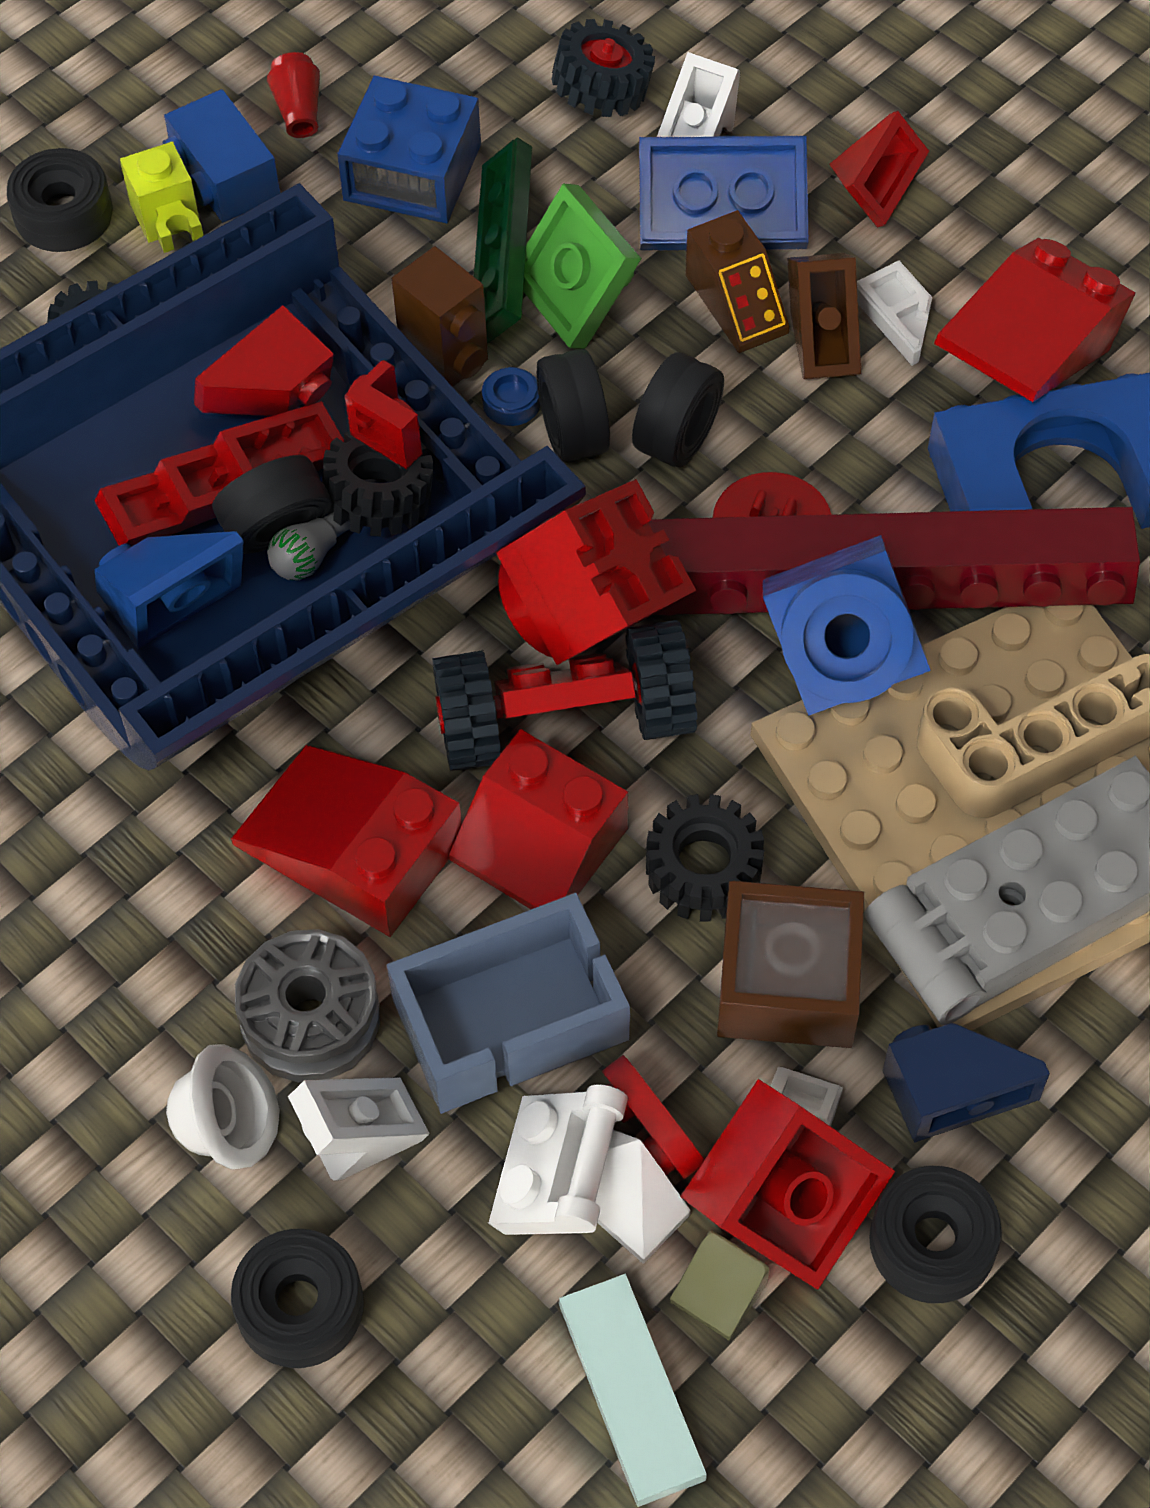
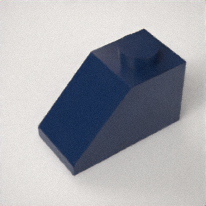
[882,1023,1050,1143]

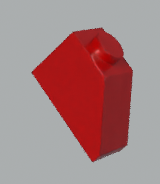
[194,305,334,416]

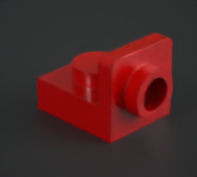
[345,360,422,469]

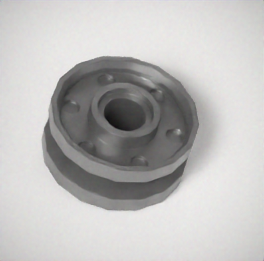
[235,929,380,1083]

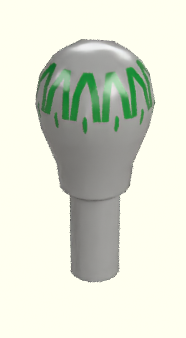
[267,512,350,581]

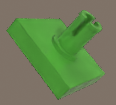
[523,183,642,349]

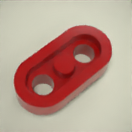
[602,1054,704,1180]

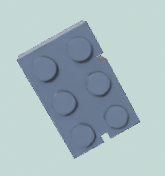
[386,893,630,1114]

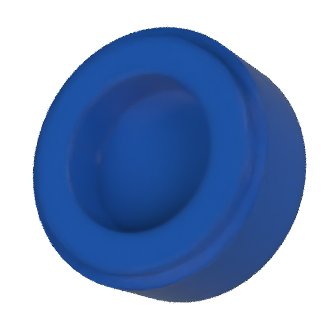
[482,367,540,426]

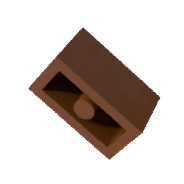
[391,246,488,387]

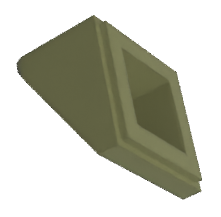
[670,1230,770,1341]

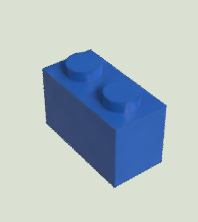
[163,89,280,223]

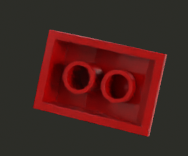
[934,237,1136,402]
[231,745,462,937]

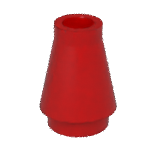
[267,52,320,138]

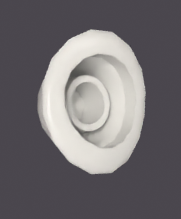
[166,1044,280,1169]

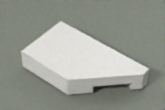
[857,260,932,366]

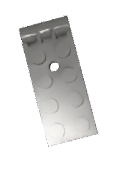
[863,756,1150,1025]

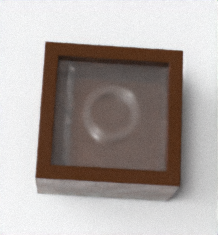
[717,881,864,1048]

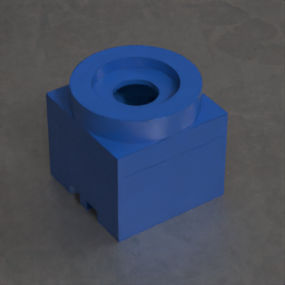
[763,535,931,716]

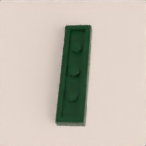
[474,137,532,344]

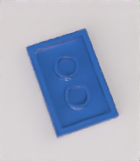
[639,136,809,250]

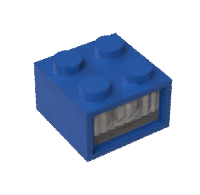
[337,75,481,224]

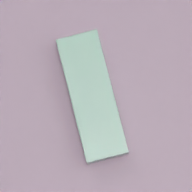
[559,1273,707,1507]

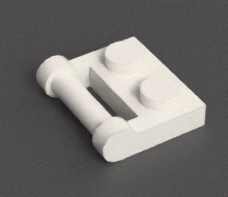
[488,1085,628,1235]

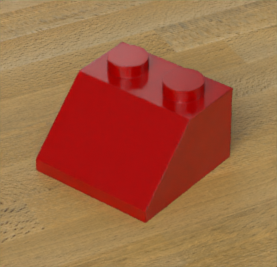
[449,729,628,909]
[680,1079,895,1290]

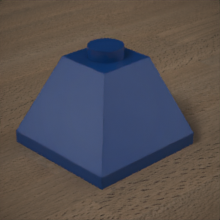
[94,531,243,649]

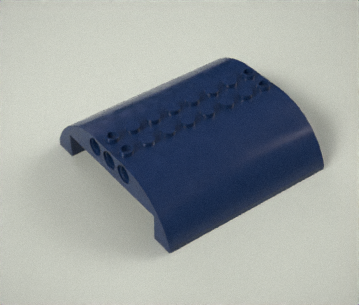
[0,183,586,771]

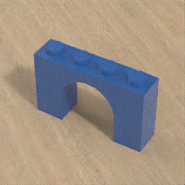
[928,373,1150,529]

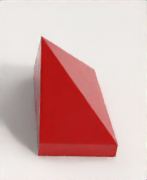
[829,111,929,228]

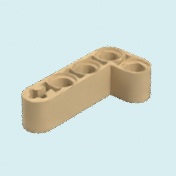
[917,654,1150,818]

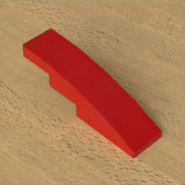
[94,401,344,546]

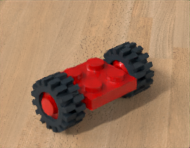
[432,620,697,771]

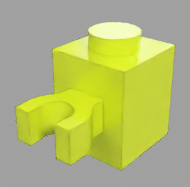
[120,141,204,253]

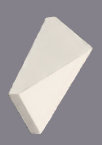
[595,1130,691,1264]

